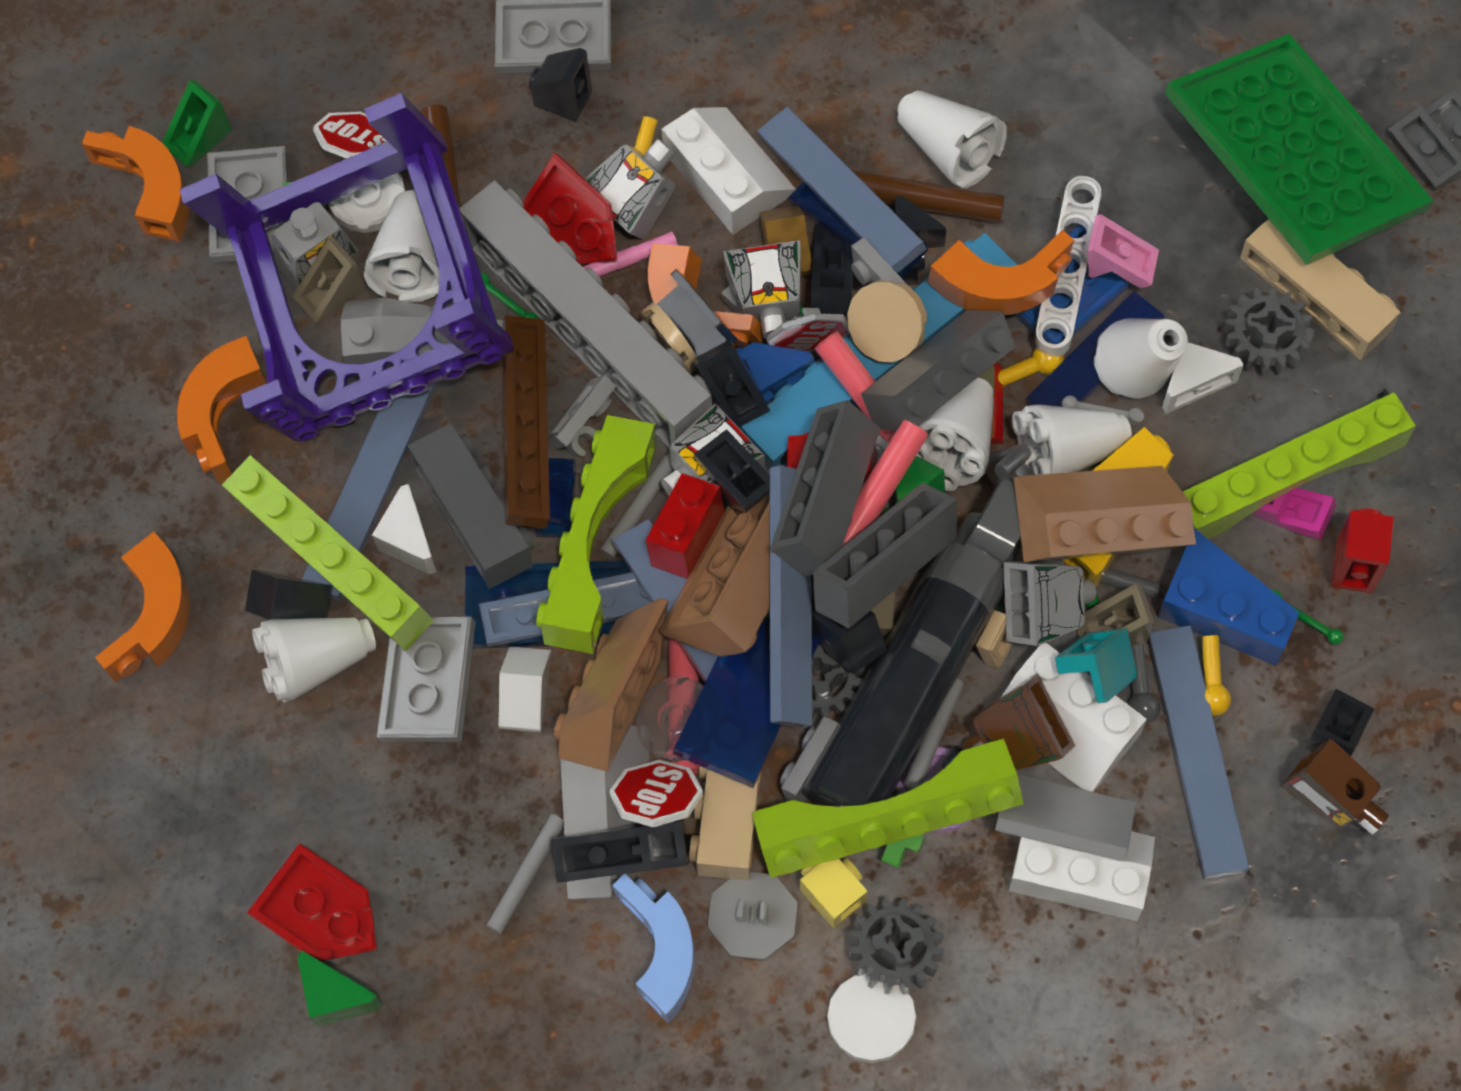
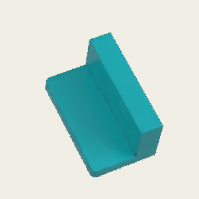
[1055,628,1137,703]

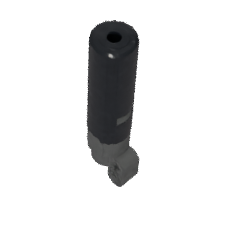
[803,477,1022,807]

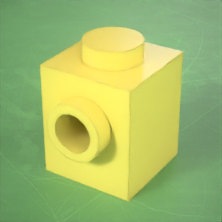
[800,858,868,929]

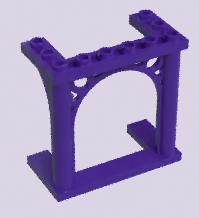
[179,93,514,441]

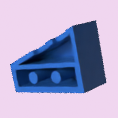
[1158,528,1299,666]

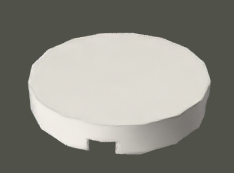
[328,173,405,233]
[827,973,916,1063]

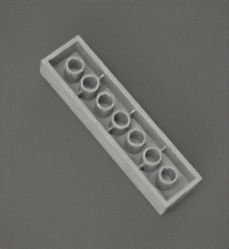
[460,180,712,451]

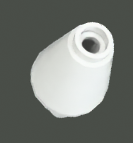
[916,377,994,491]
[1012,405,1132,475]
[252,617,376,702]

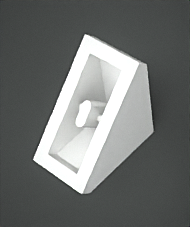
[1162,342,1243,414]
[372,484,437,574]
[499,646,552,732]

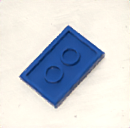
[1013,224,1133,344]

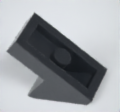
[894,196,947,286]
[694,339,770,428]
[1305,689,1375,756]

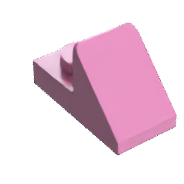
[1088,214,1159,289]

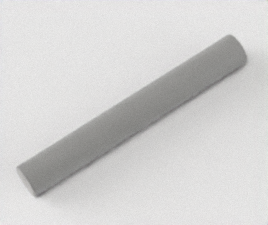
[599,452,674,559]
[904,679,964,789]
[486,814,564,934]

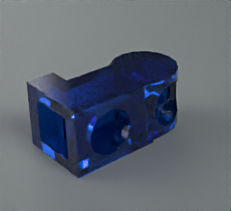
[534,458,577,538]

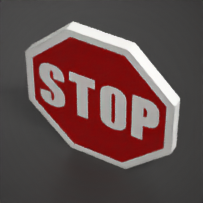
[313,112,387,159]
[609,760,703,827]

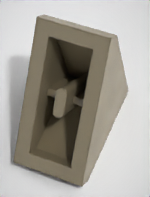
[292,237,366,324]
[1076,583,1155,645]

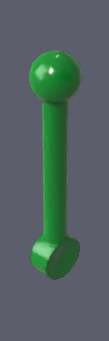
[481,272,538,319]
[1272,590,1344,645]

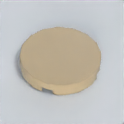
[847,279,927,362]
[640,302,698,374]

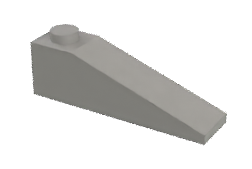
[341,297,503,377]
[561,725,650,901]

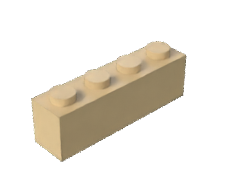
[1240,219,1401,360]
[689,699,766,880]

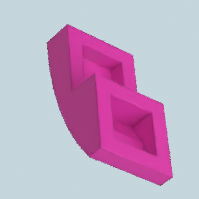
[1251,488,1336,540]

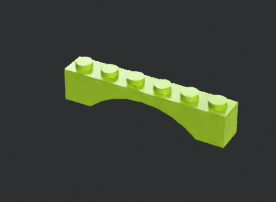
[1183,392,1416,539]
[536,415,657,654]
[222,455,434,652]
[752,738,1024,878]

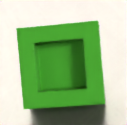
[881,835,926,868]

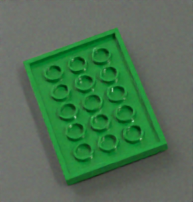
[1164,33,1434,265]

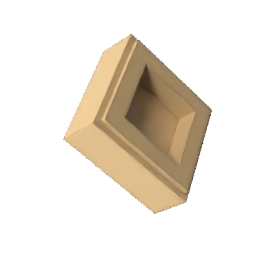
[976,610,1013,669]

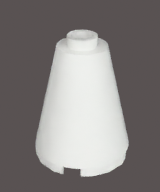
[898,90,1007,188]
[364,190,439,302]
[1094,318,1188,399]

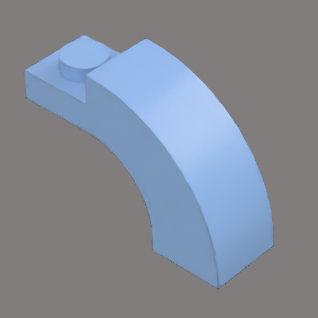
[612,874,695,1024]

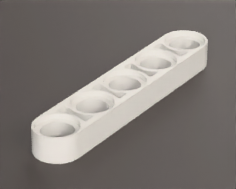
[1035,176,1101,357]

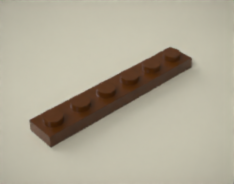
[502,315,550,528]

